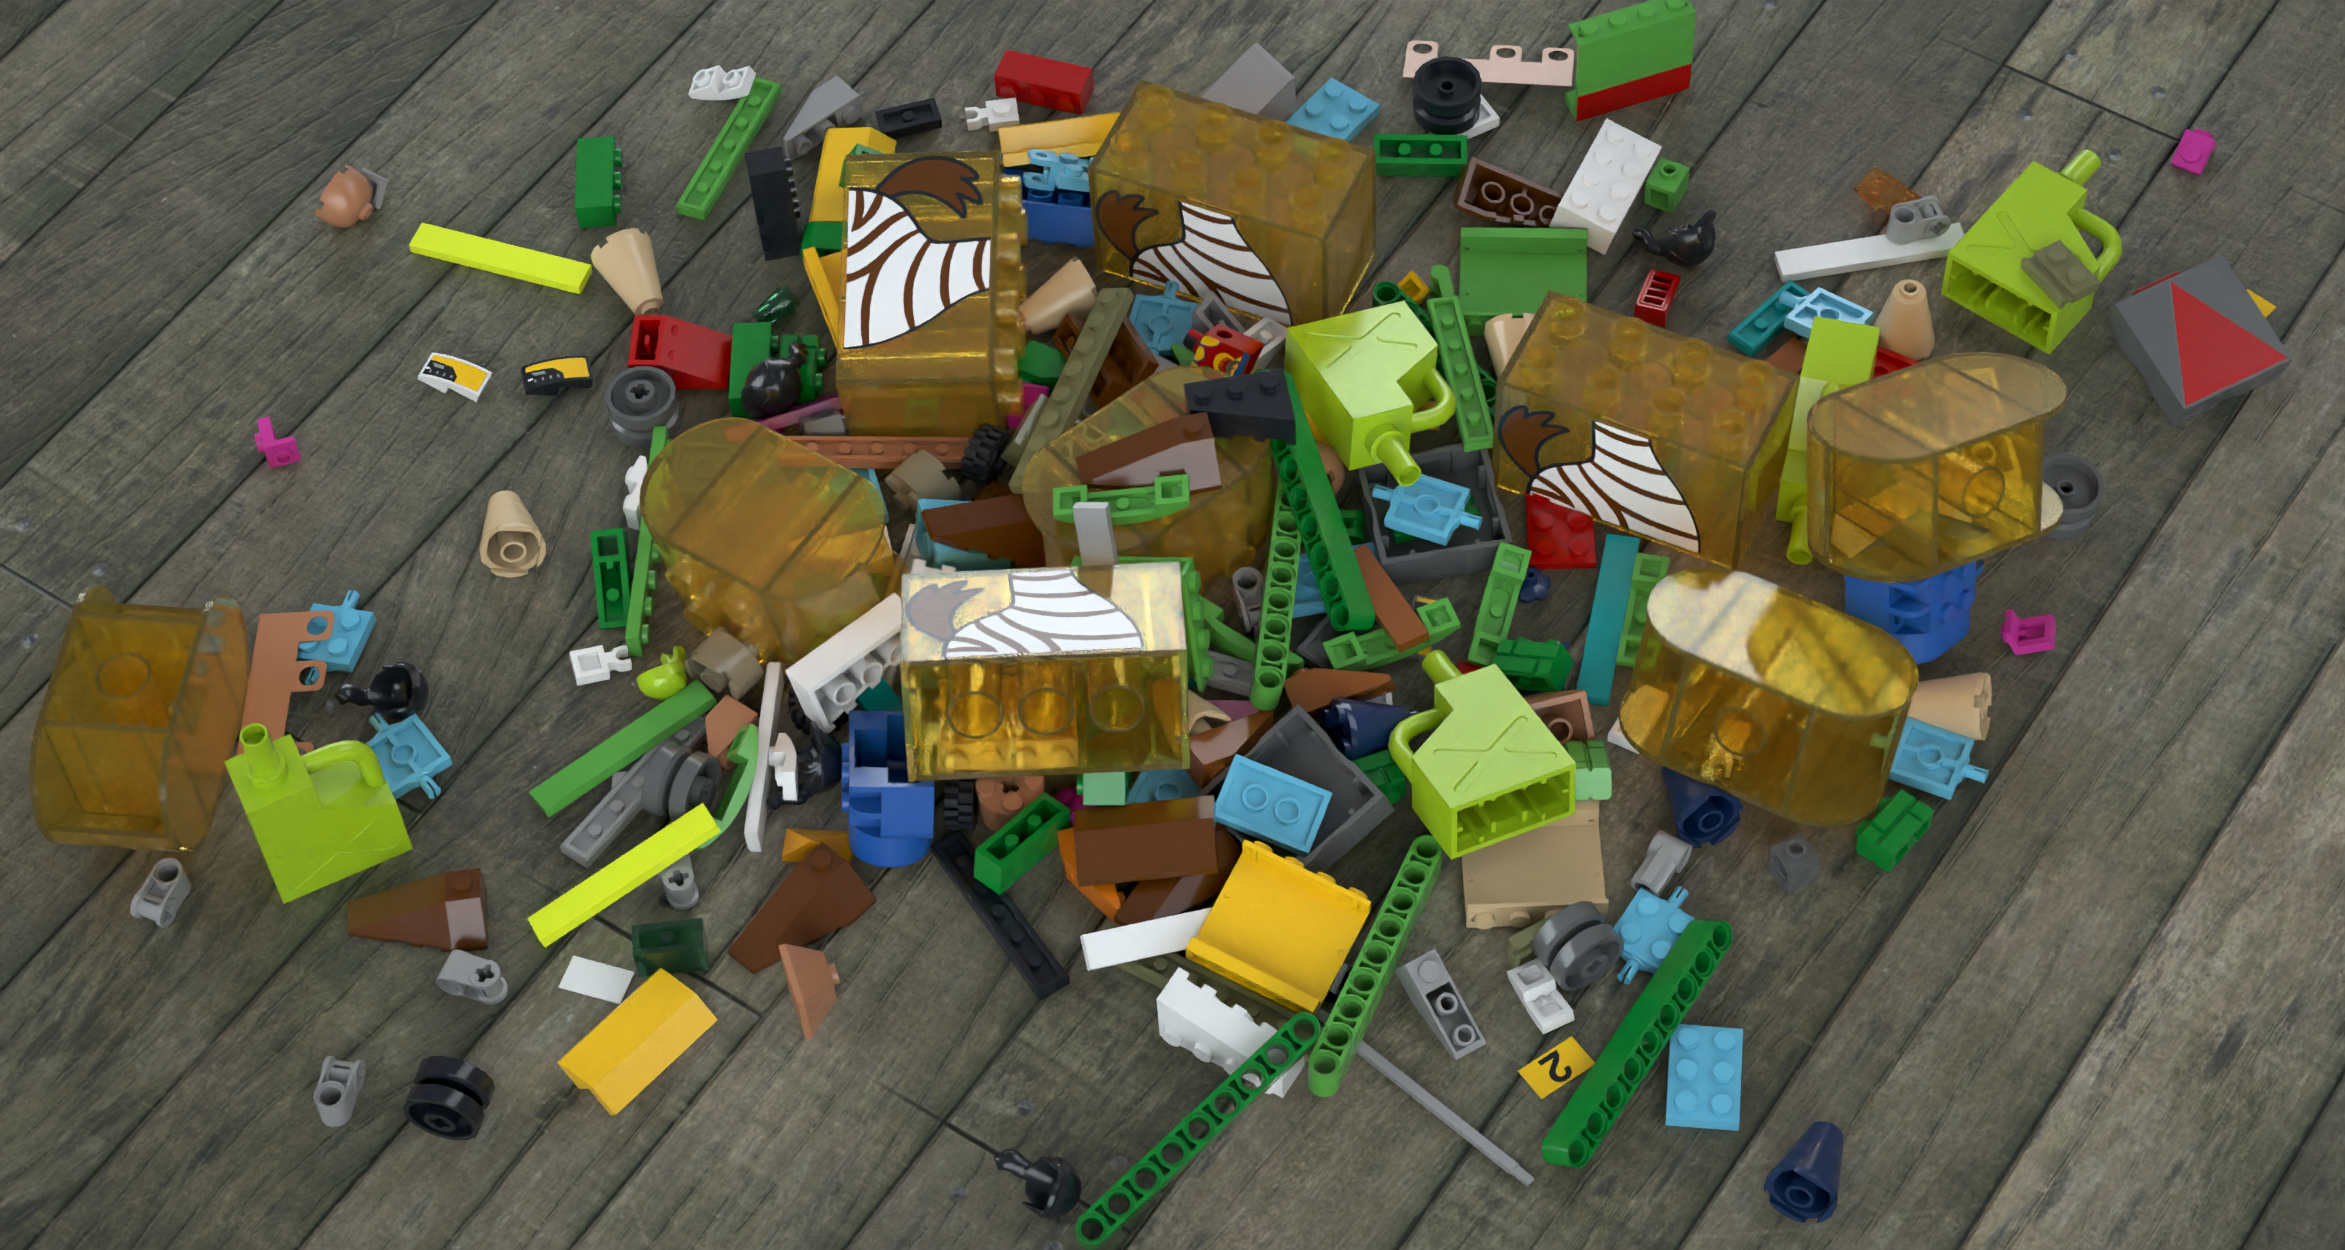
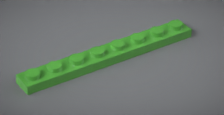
[625,426,675,657]

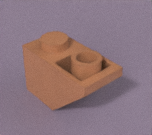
[705,694,759,777]

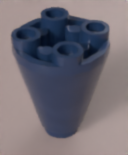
[1320,698,1417,761]

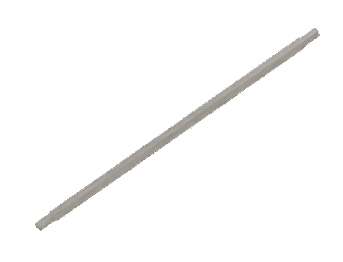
[1316,1007,1535,1187]

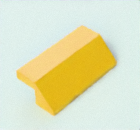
[998,112,1127,167]
[808,127,896,223]
[557,968,718,1116]

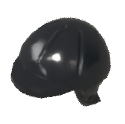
[1632,209,1717,267]
[741,341,809,418]
[334,662,429,719]
[766,721,842,810]
[994,1149,1082,1219]

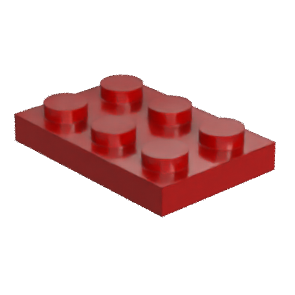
[1525,485,1596,570]

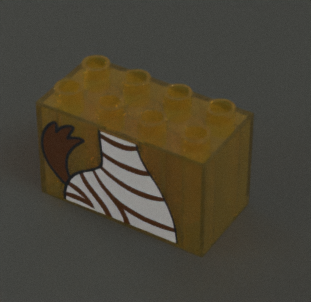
[1088,80,1376,328]
[836,150,1028,437]
[1492,290,1799,571]
[900,562,1190,781]

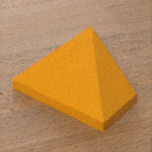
[782,828,852,865]

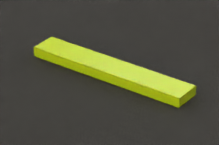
[409,223,593,294]
[527,803,721,948]

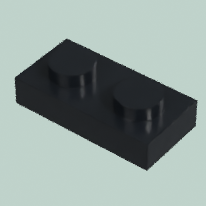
[875,98,942,139]

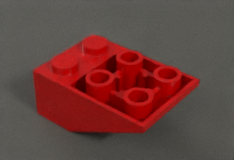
[628,315,732,389]

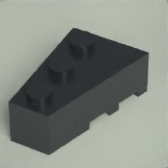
[744,146,801,261]
[1184,368,1296,445]

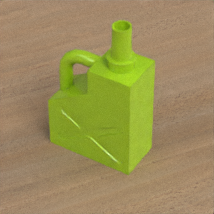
[1941,150,2123,355]
[1284,301,1457,487]
[1776,316,1881,565]
[1388,650,1576,860]
[224,723,413,904]

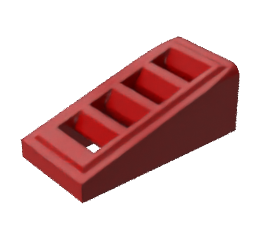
[1634,269,1681,327]

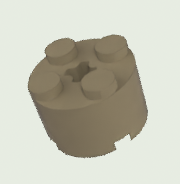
[885,449,962,518]
[684,626,764,703]

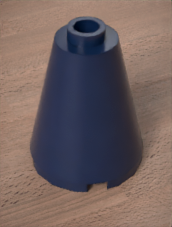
[1661,754,1743,848]
[1764,1121,1844,1223]

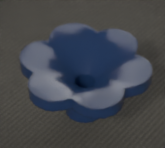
[1519,568,1551,604]

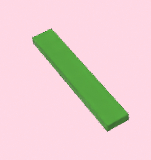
[676,77,782,221]
[1426,295,1497,452]
[529,679,717,818]

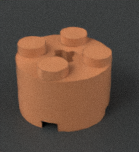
[975,771,1046,833]

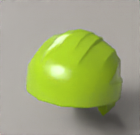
[636,646,687,701]

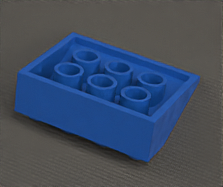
[971,165,1103,248]

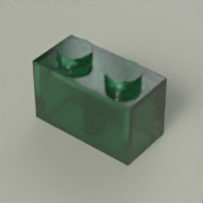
[632,918,709,977]

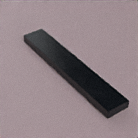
[930,830,1070,1001]

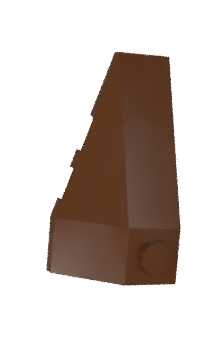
[1452,156,1564,228]
[1076,412,1222,495]
[921,494,1060,571]
[1114,821,1242,926]
[728,842,876,974]
[347,868,488,953]

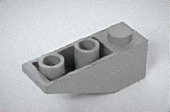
[783,76,863,162]
[1394,949,1487,1061]

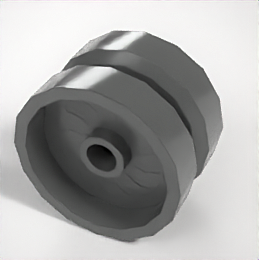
[605,366,682,449]
[2022,453,2105,539]
[641,741,720,822]
[1532,901,1624,991]

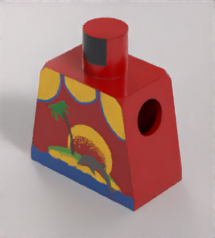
[1182,324,1264,380]

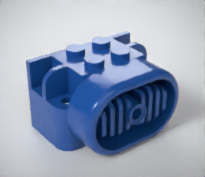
[1845,512,1991,665]
[842,711,934,868]

